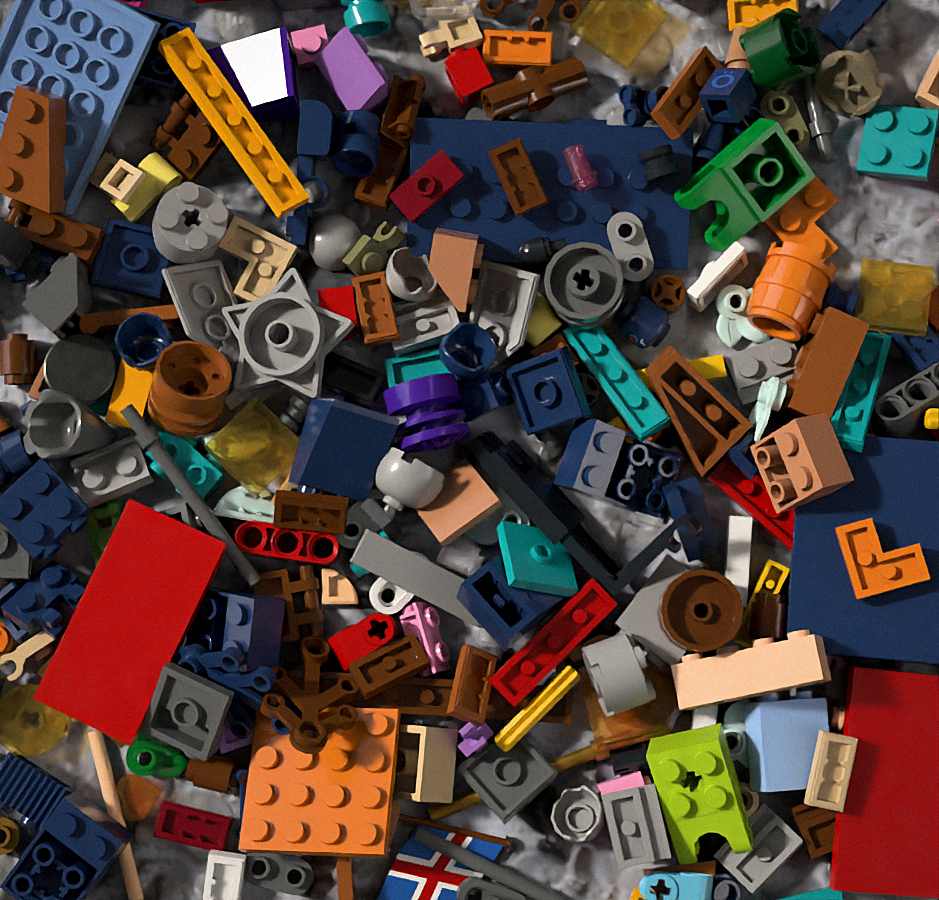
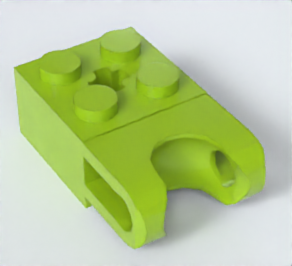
[646,723,754,866]

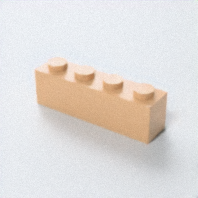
[671,629,832,710]

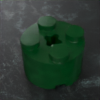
[739,8,821,91]

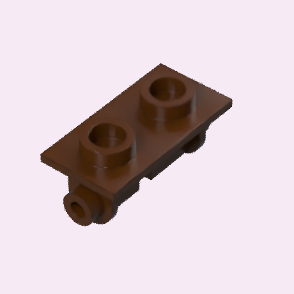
[379,74,426,149]

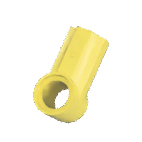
[111,152,182,223]

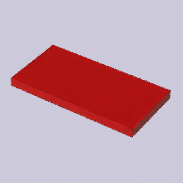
[32,499,229,746]
[829,666,939,898]

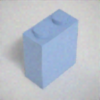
[743,691,829,792]

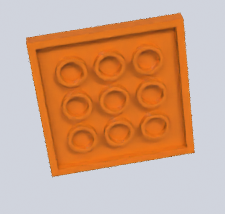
[238,707,401,858]

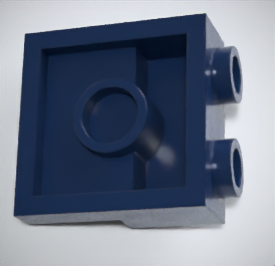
[0,459,93,561]

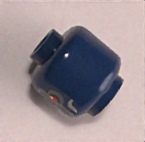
[616,296,671,349]

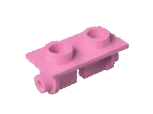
[399,601,450,678]

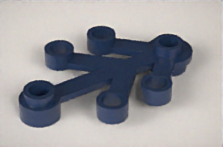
[175,643,302,739]

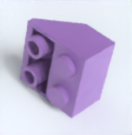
[314,26,390,114]

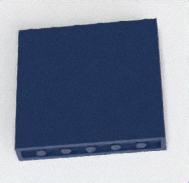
[786,436,939,666]

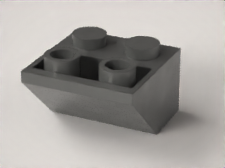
[22,252,92,339]

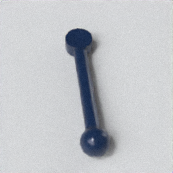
[236,768,249,840]

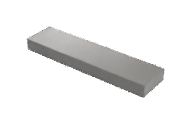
[350,529,479,627]

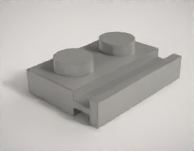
[391,288,460,357]
[723,338,798,407]
[70,434,154,508]
[601,783,672,869]
[713,803,804,895]

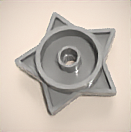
[222,268,355,399]

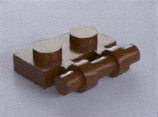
[149,91,225,182]
[253,565,326,644]

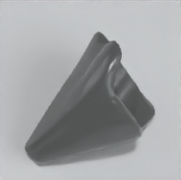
[23,389,115,460]

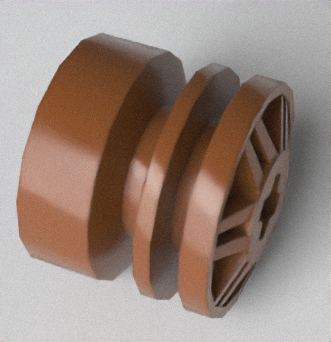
[148,340,232,437]

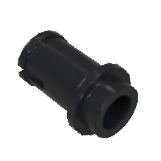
[610,743,651,776]

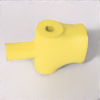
[525,292,562,349]

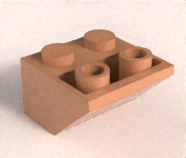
[428,228,484,312]
[750,413,854,514]

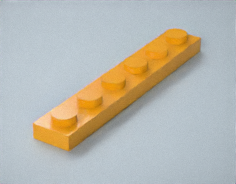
[157,27,310,219]

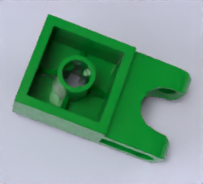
[674,118,816,251]

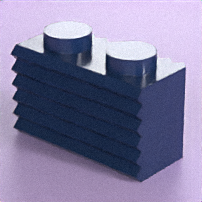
[0,751,76,831]

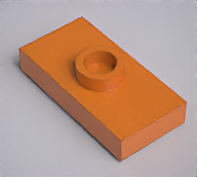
[482,29,553,69]

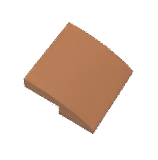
[414,458,502,548]

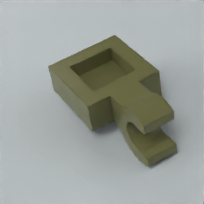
[342,221,405,277]

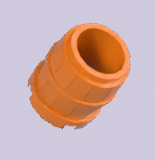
[746,241,837,341]

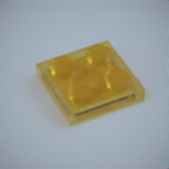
[570,0,668,71]
[855,259,934,337]
[204,396,300,498]

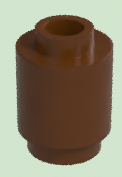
[0,333,37,385]
[749,593,788,643]

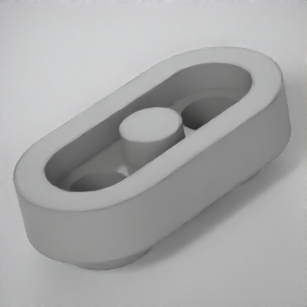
[607,211,654,282]

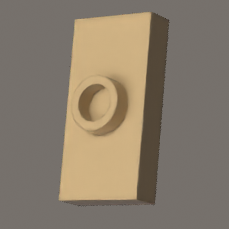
[804,730,858,812]

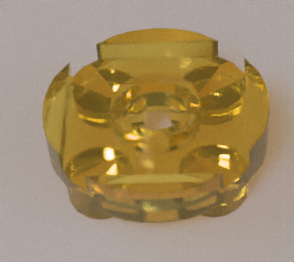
[0,684,71,757]

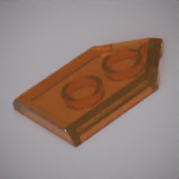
[579,666,682,753]

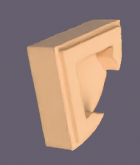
[322,568,359,605]

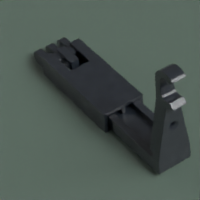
[468,430,702,598]

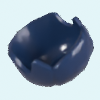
[115,312,173,371]
[439,322,497,379]

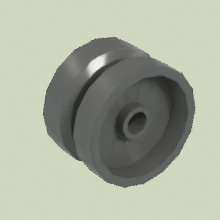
[544,242,625,330]

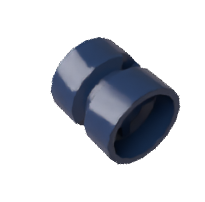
[331,109,381,177]
[0,429,37,488]

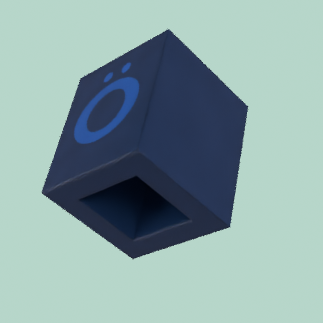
[699,68,757,123]

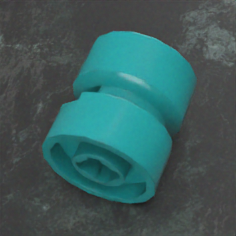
[341,0,391,38]

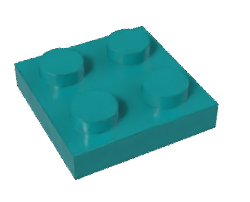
[856,104,939,181]

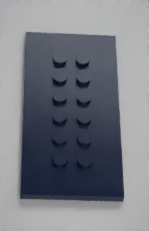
[406,118,694,271]

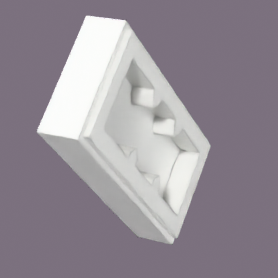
[687,241,748,312]
[203,849,247,900]

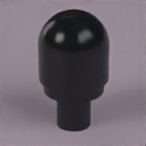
[518,236,567,267]

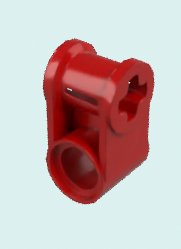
[327,613,399,672]

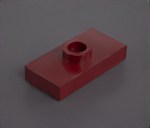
[389,149,466,224]
[153,800,234,852]

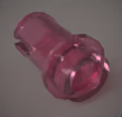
[562,144,599,192]

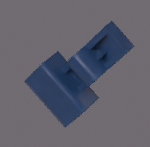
[286,99,338,246]

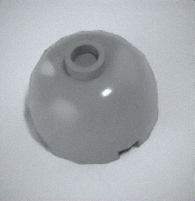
[375,446,447,511]

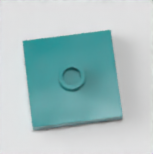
[496,520,578,597]

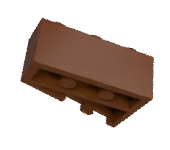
[0,86,66,213]
[781,306,870,420]
[645,345,753,477]

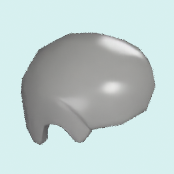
[308,214,361,271]
[386,247,438,302]
[551,785,606,843]

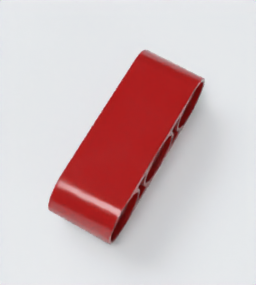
[235,521,342,566]

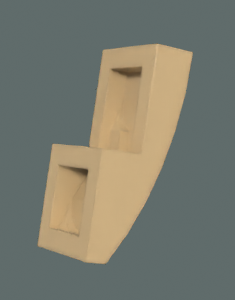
[89,152,146,204]

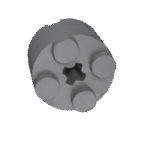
[152,182,228,265]
[582,632,656,718]

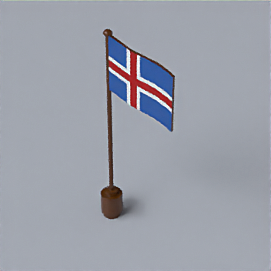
[185,754,512,900]

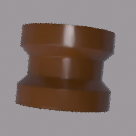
[649,275,686,315]

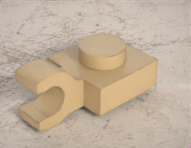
[419,9,483,59]
[0,630,61,681]

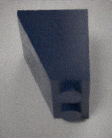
[288,398,400,507]

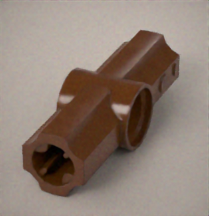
[480,57,588,121]

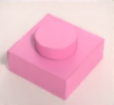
[291,24,329,69]

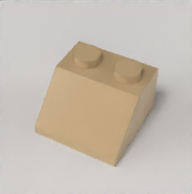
[393,724,458,803]

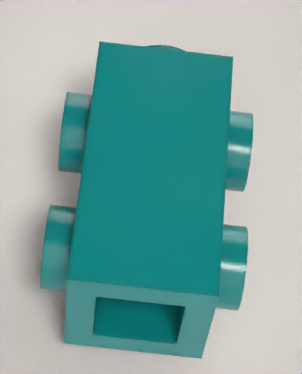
[145,430,227,503]

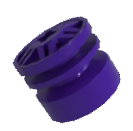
[383,373,471,454]

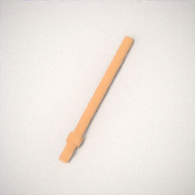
[88,730,148,900]

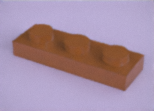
[650,45,724,140]

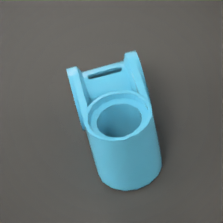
[639,870,713,900]

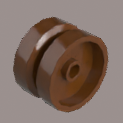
[657,569,743,653]

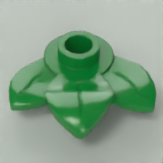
[126,731,189,778]

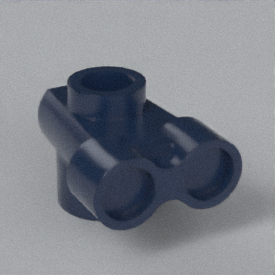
[618,85,669,126]

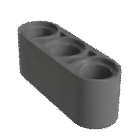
[872,362,939,439]

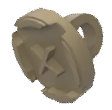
[814,49,885,116]

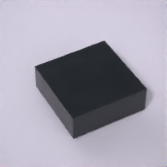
[360,498,402,542]

